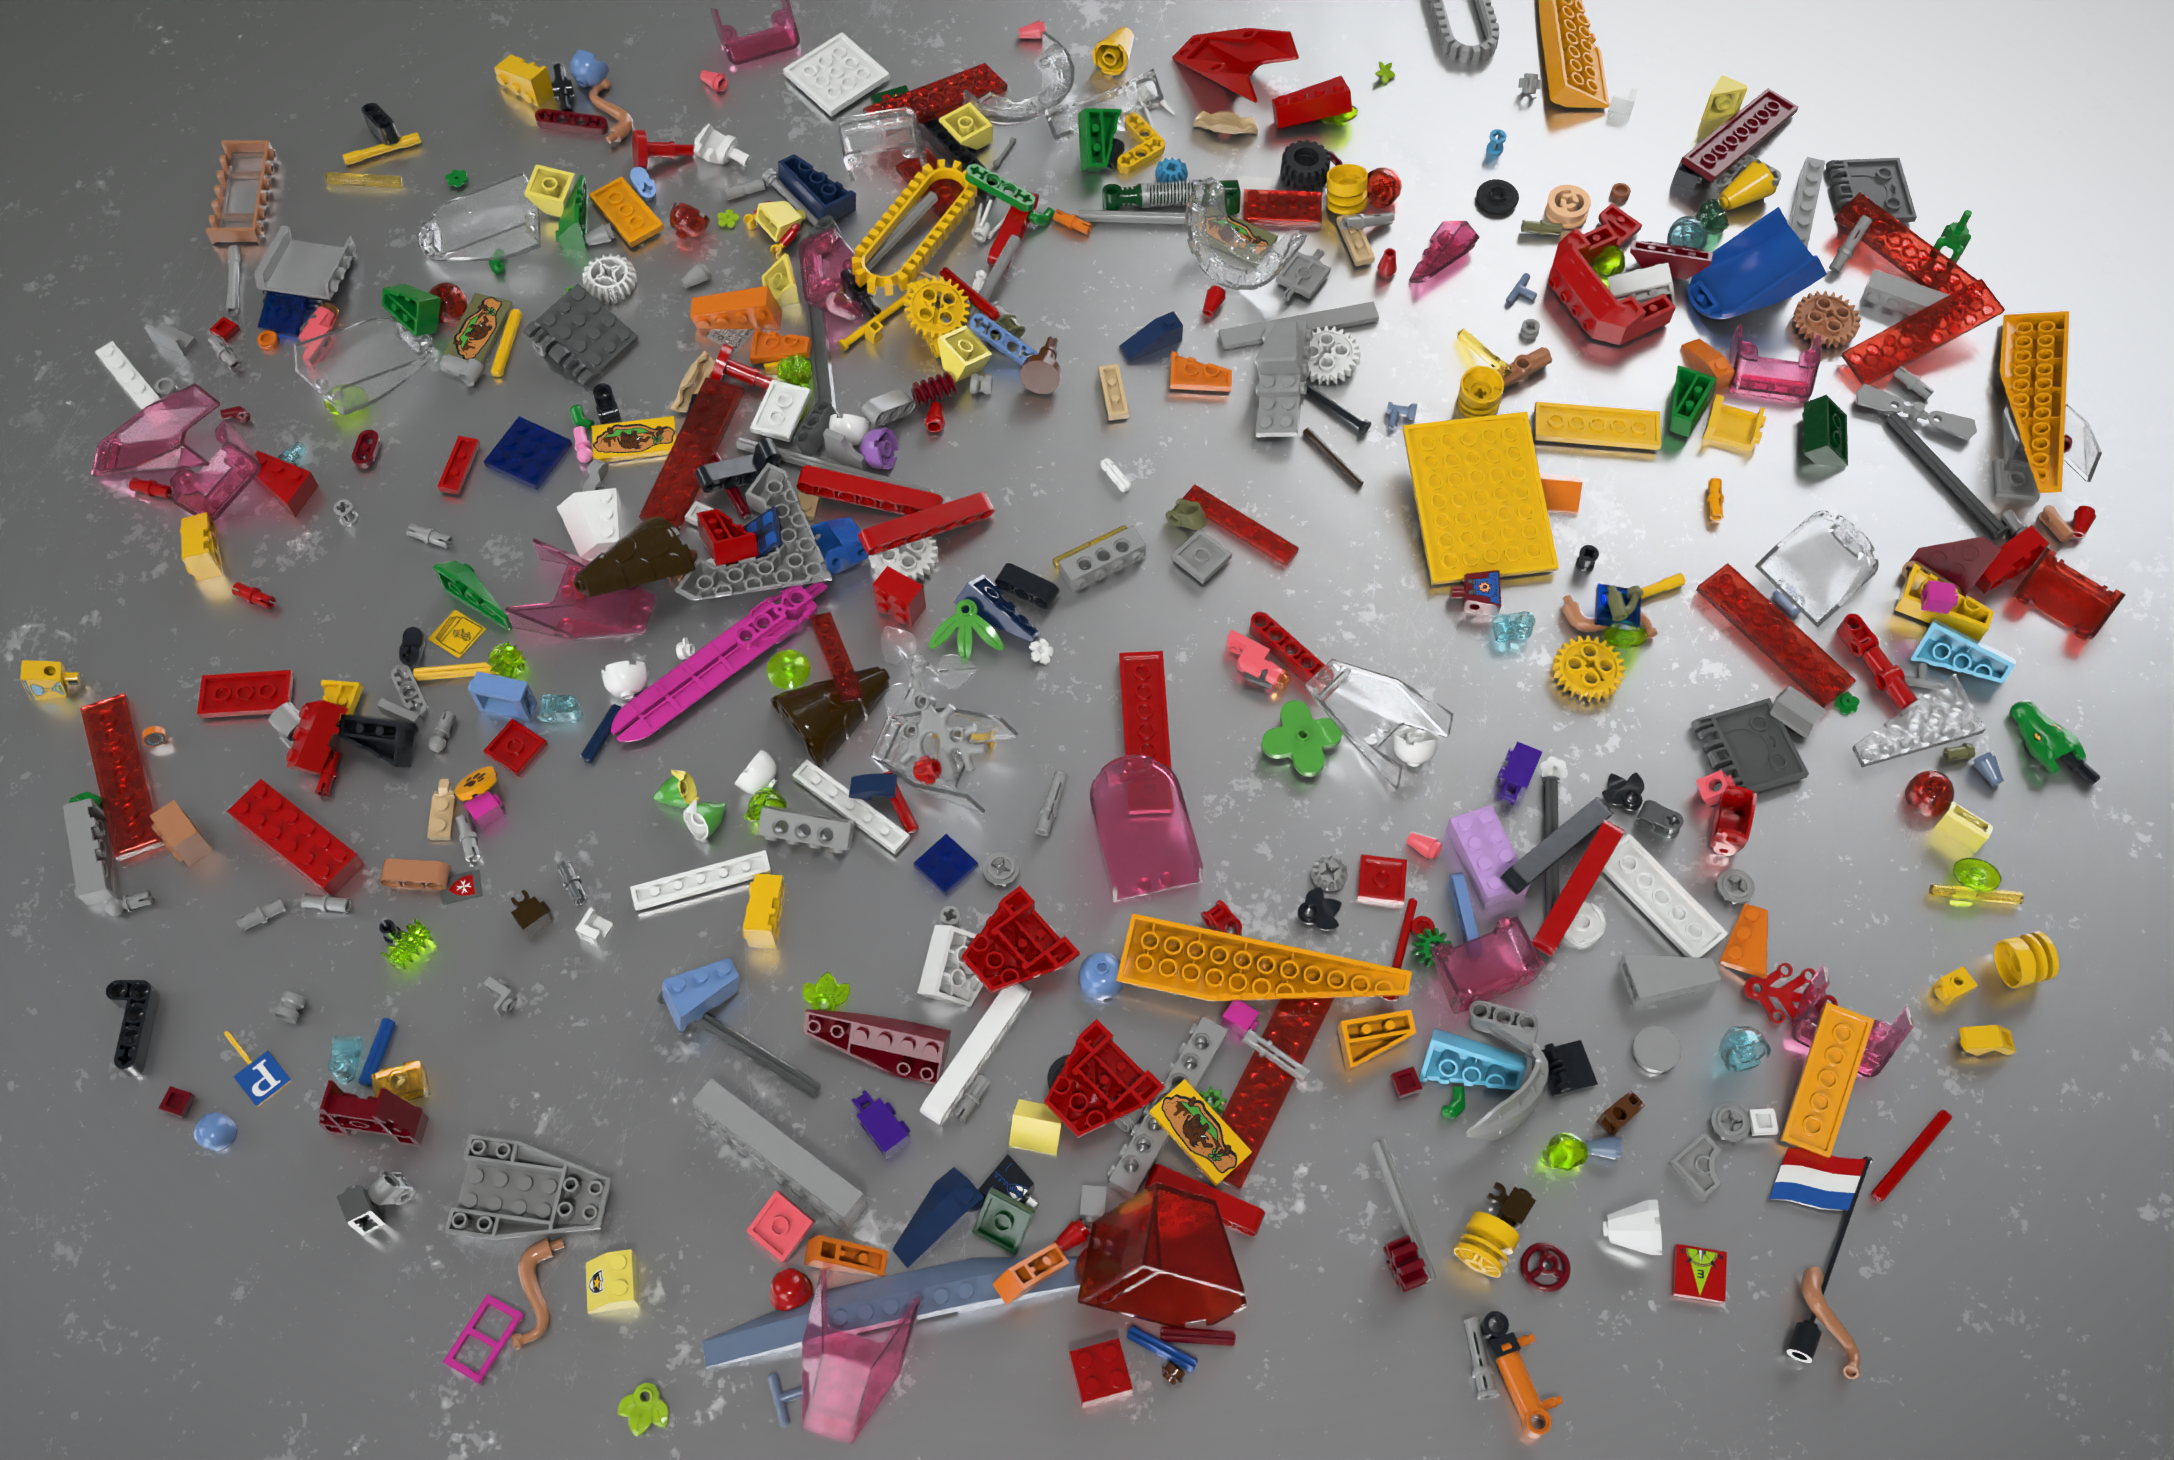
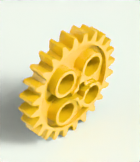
[904,276,970,341]
[1552,635,1626,702]

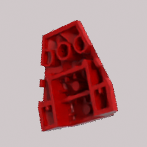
[961,886,1080,993]
[1044,1019,1165,1138]

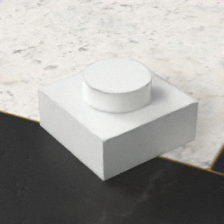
[685,501,714,526]
[1747,1108,1779,1136]

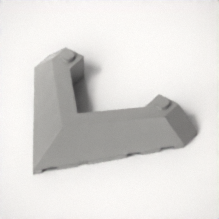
[675,463,832,601]

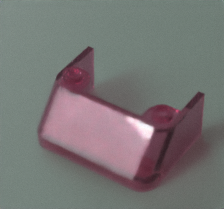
[710,0,800,65]
[1728,325,1821,403]
[1791,964,1914,1077]

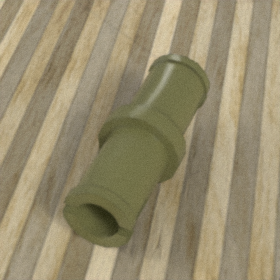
[1521,219,1563,236]

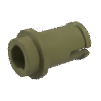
[1943,743,1975,762]

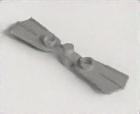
[1855,384,1977,441]

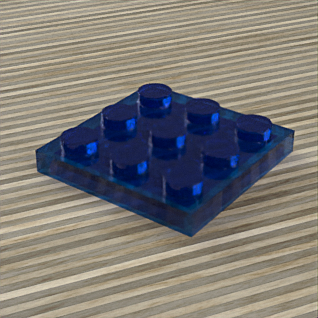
[483,416,572,490]

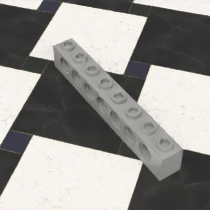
[1107,1017,1228,1201]

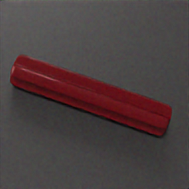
[1160,1326,1236,1346]

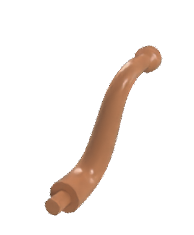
[589,78,633,144]
[1562,595,1657,639]
[512,1237,565,1350]
[1801,1266,1860,1380]

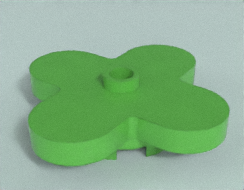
[1261,700,1343,777]

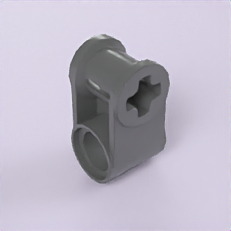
[1636,800,1684,839]

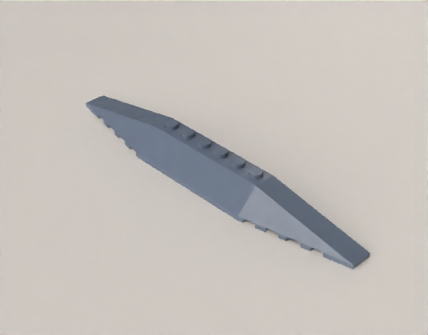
[703,1256,1106,1368]

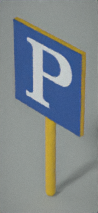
[224,1031,292,1107]

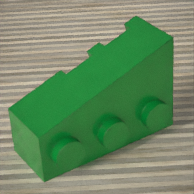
[1078,108,1122,172]

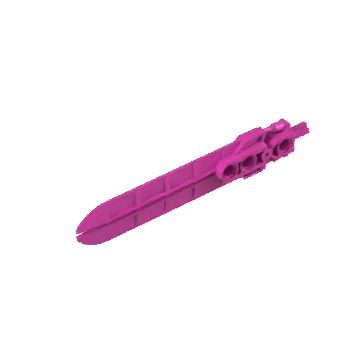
[611,582,828,742]

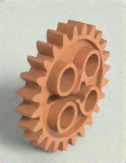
[1793,290,1861,348]

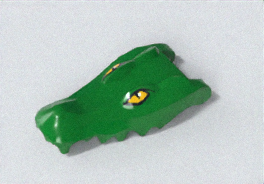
[2009,699,2086,774]

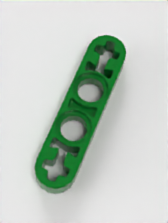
[965,164,1035,212]

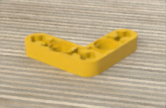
[1117,113,1165,174]

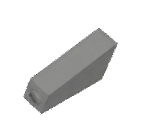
[1619,954,1721,1007]

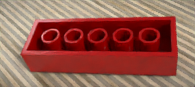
[227,779,365,897]

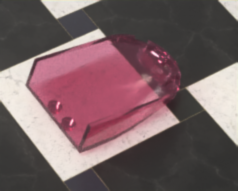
[1090,755,1204,902]

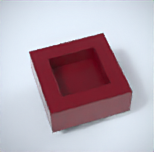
[1390,1066,1423,1099]
[158,1086,195,1118]

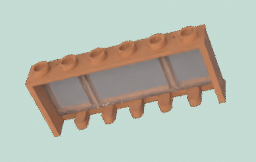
[206,140,276,245]

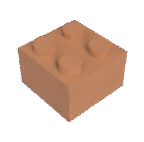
[150,800,213,867]

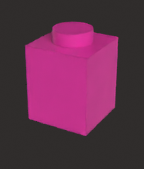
[1921,580,1958,614]
[463,790,504,830]
[1221,1000,1260,1038]

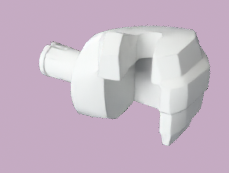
[694,124,751,166]

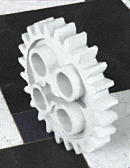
[1306,326,1360,385]
[869,536,938,582]

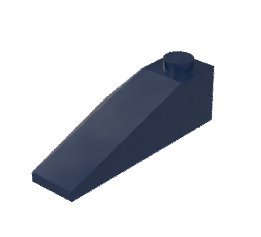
[954,575,1041,642]
[892,1167,985,1269]

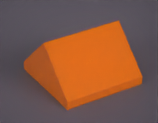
[1540,473,1583,514]

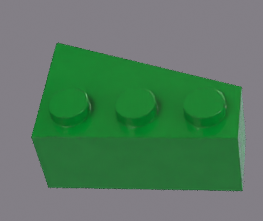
[381,284,441,337]
[1670,365,1717,437]

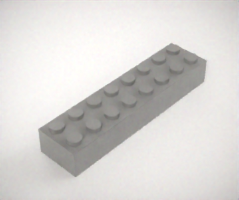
[692,1078,867,1231]

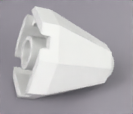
[1603,1200,1662,1255]

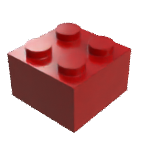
[872,566,926,627]
[1069,1338,1133,1409]

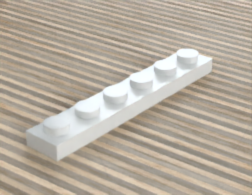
[95,341,177,432]
[792,759,910,855]
[630,850,772,911]

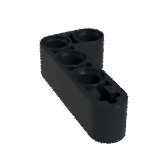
[694,438,781,493]
[106,980,160,1077]

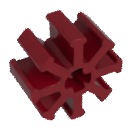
[1383,1235,1428,1293]

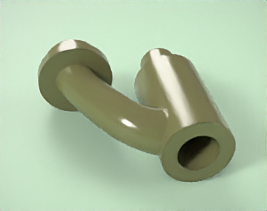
[1606,585,1643,621]

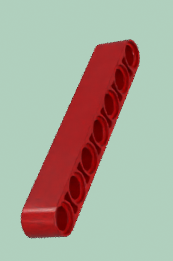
[796,465,943,516]
[858,492,995,555]
[1530,819,1626,957]

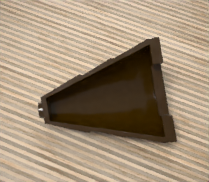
[574,516,695,597]
[770,666,890,768]

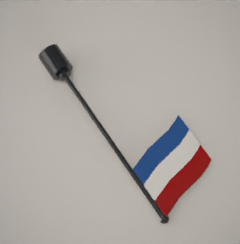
[1768,1148,1873,1363]

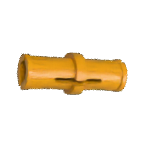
[1707,478,1725,521]

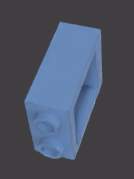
[468,671,537,722]

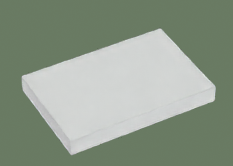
[750,379,811,442]

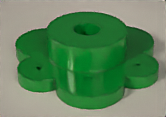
[445,170,468,188]
[1834,692,1860,715]

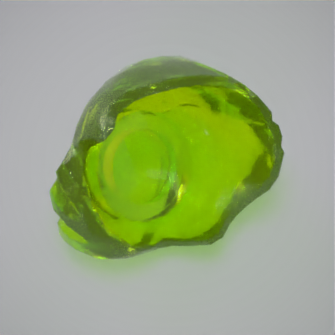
[1592,246,1625,280]
[744,788,787,822]
[1540,1132,1588,1171]

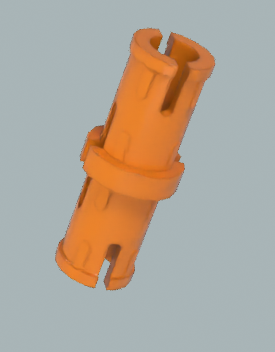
[1053,209,1093,236]

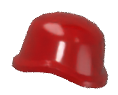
[770,1268,813,1311]

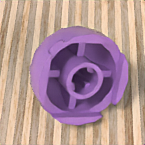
[859,428,898,469]

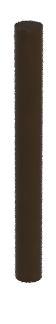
[1303,427,1364,488]

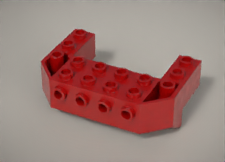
[1548,224,1676,345]

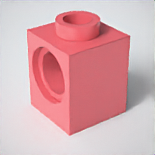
[1696,770,1735,806]

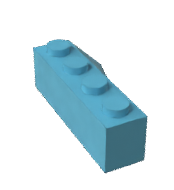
[1910,618,2016,683]
[1419,1028,1527,1090]

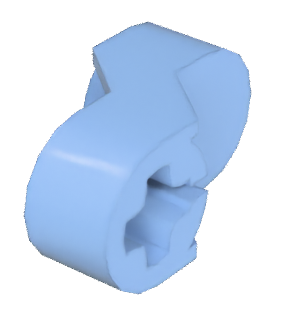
[630,167,657,202]

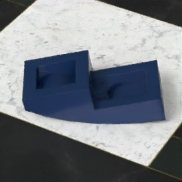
[849,774,897,801]

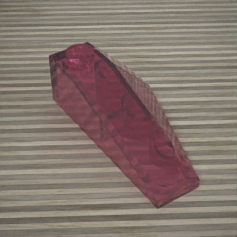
[1409,221,1480,283]

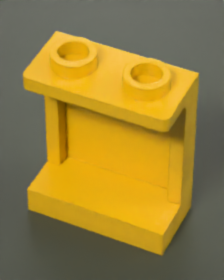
[1703,394,1766,451]

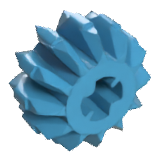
[1155,157,1188,184]

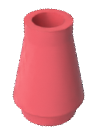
[1019,20,1047,39]
[700,70,728,92]
[1406,832,1442,860]

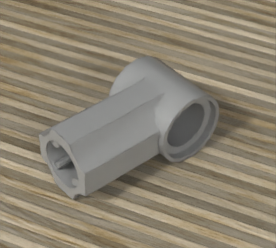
[440,354,485,386]

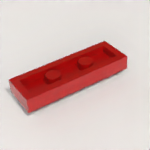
[437,436,480,495]

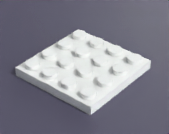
[783,32,890,117]

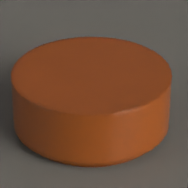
[1610,183,1631,202]

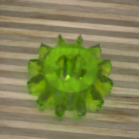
[777,354,812,387]
[487,642,527,679]

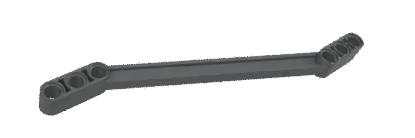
[793,215,841,456]

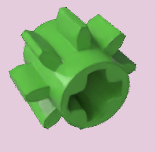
[1199,1086,1227,1114]

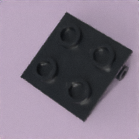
[1541,1040,1598,1097]

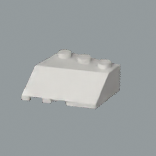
[557,488,623,560]
[917,925,983,1007]

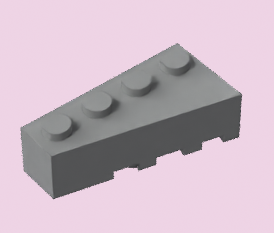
[63,798,115,905]

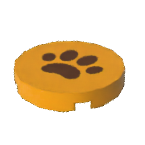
[454,766,498,801]

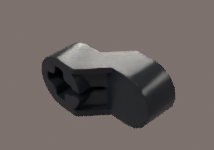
[399,627,426,668]

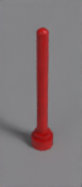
[1381,898,1417,1001]

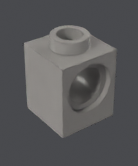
[1080,1185,1107,1225]

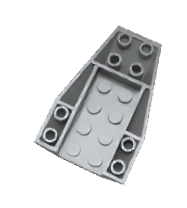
[445,1134,612,1240]

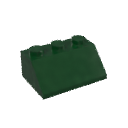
[1802,394,1848,467]

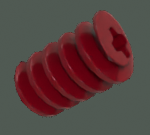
[911,371,957,409]

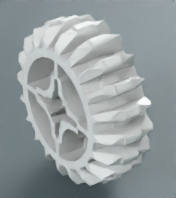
[582,254,637,304]

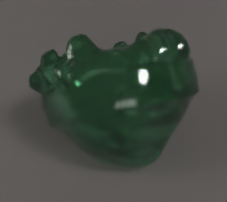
[1694,199,1729,235]

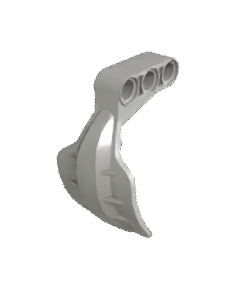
[1466,1000,1549,1141]

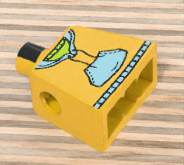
[20,660,80,700]

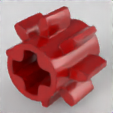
[913,755,942,785]

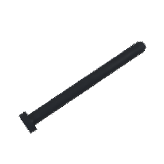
[1306,383,1371,434]

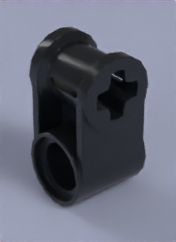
[593,383,621,425]

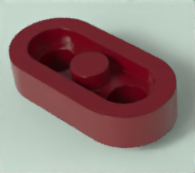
[352,430,381,469]

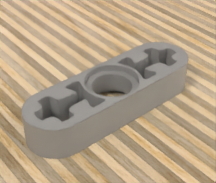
[391,664,429,720]

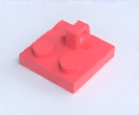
[746,1190,816,1262]

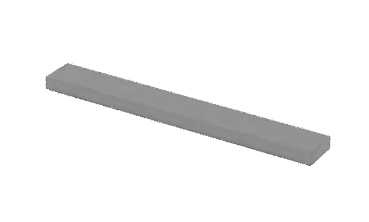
[1219,301,1379,350]

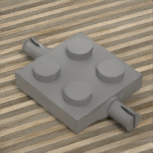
[1276,249,1331,300]

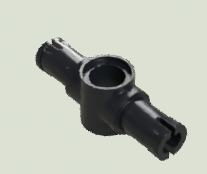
[552,63,575,112]
[840,268,881,318]

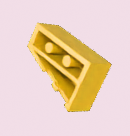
[494,54,554,107]
[180,512,223,582]
[742,874,786,949]

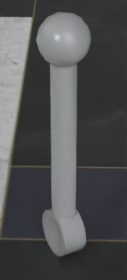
[993,137,1016,168]

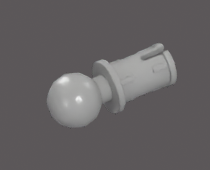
[428,711,456,752]
[105,890,153,916]

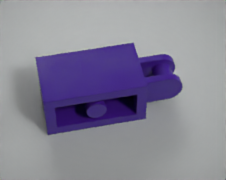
[1497,741,1543,806]
[851,1090,911,1160]

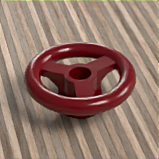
[1520,1242,1571,1292]

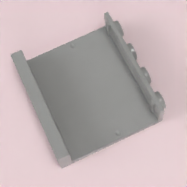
[254,225,357,300]

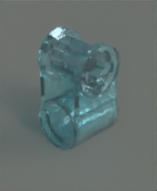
[1491,611,1535,642]
[537,694,583,723]
[328,1035,362,1084]

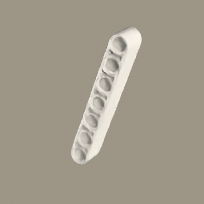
[920,984,1031,1126]

